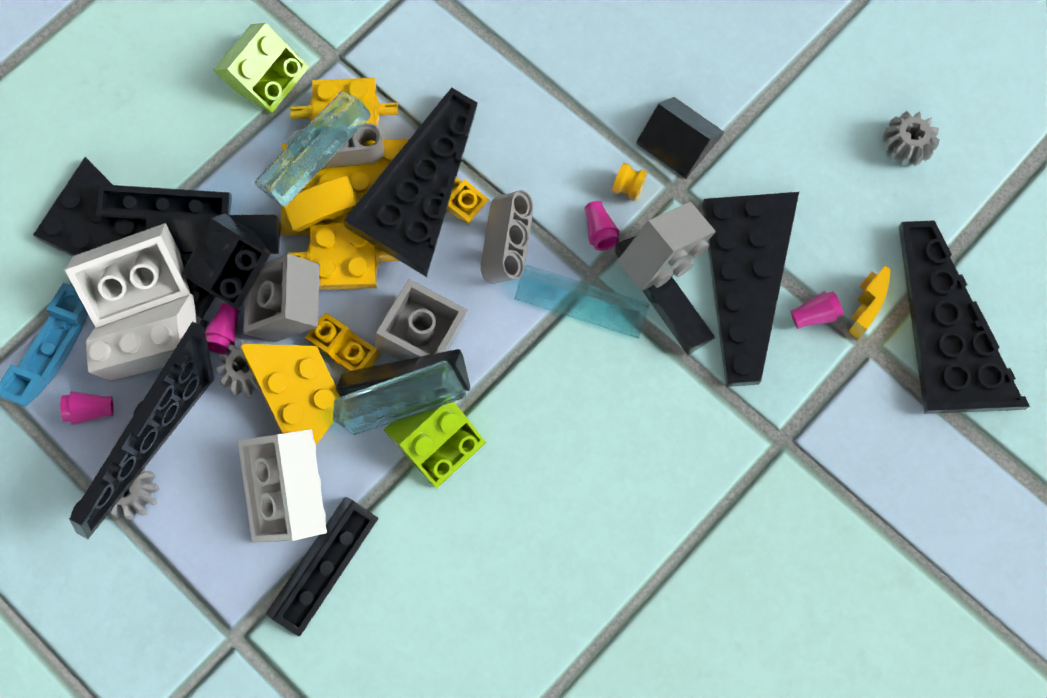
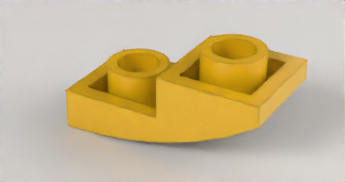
[282,176,358,232]
[447,178,489,224]
[848,266,890,340]
[304,312,381,371]

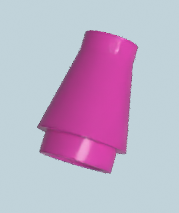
[584,201,620,251]
[790,291,843,329]
[205,303,240,354]
[60,391,114,425]

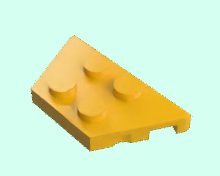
[240,344,345,444]

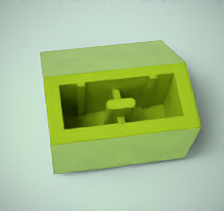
[213,23,309,113]
[383,395,486,489]

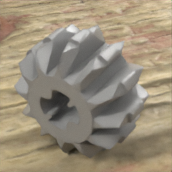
[883,111,940,166]
[216,340,262,398]
[111,468,160,521]

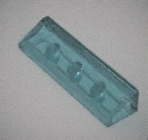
[254,91,371,207]
[514,265,650,339]
[333,360,466,435]

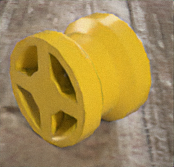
[612,163,648,201]

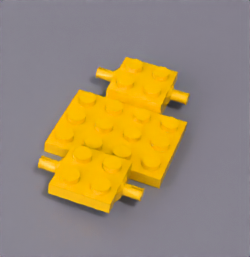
[281,78,408,290]

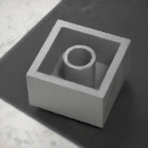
[617,202,716,291]
[243,253,320,342]
[375,279,468,361]

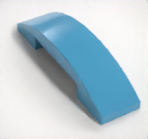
[0,283,88,407]

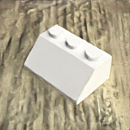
[65,223,190,328]
[86,294,196,381]
[238,429,327,543]

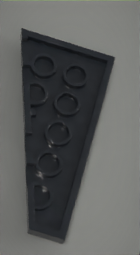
[344,87,478,277]
[33,157,216,318]
[702,192,799,387]
[899,220,1030,414]
[69,321,214,539]

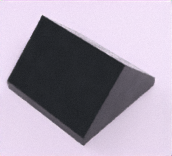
[636,97,724,179]

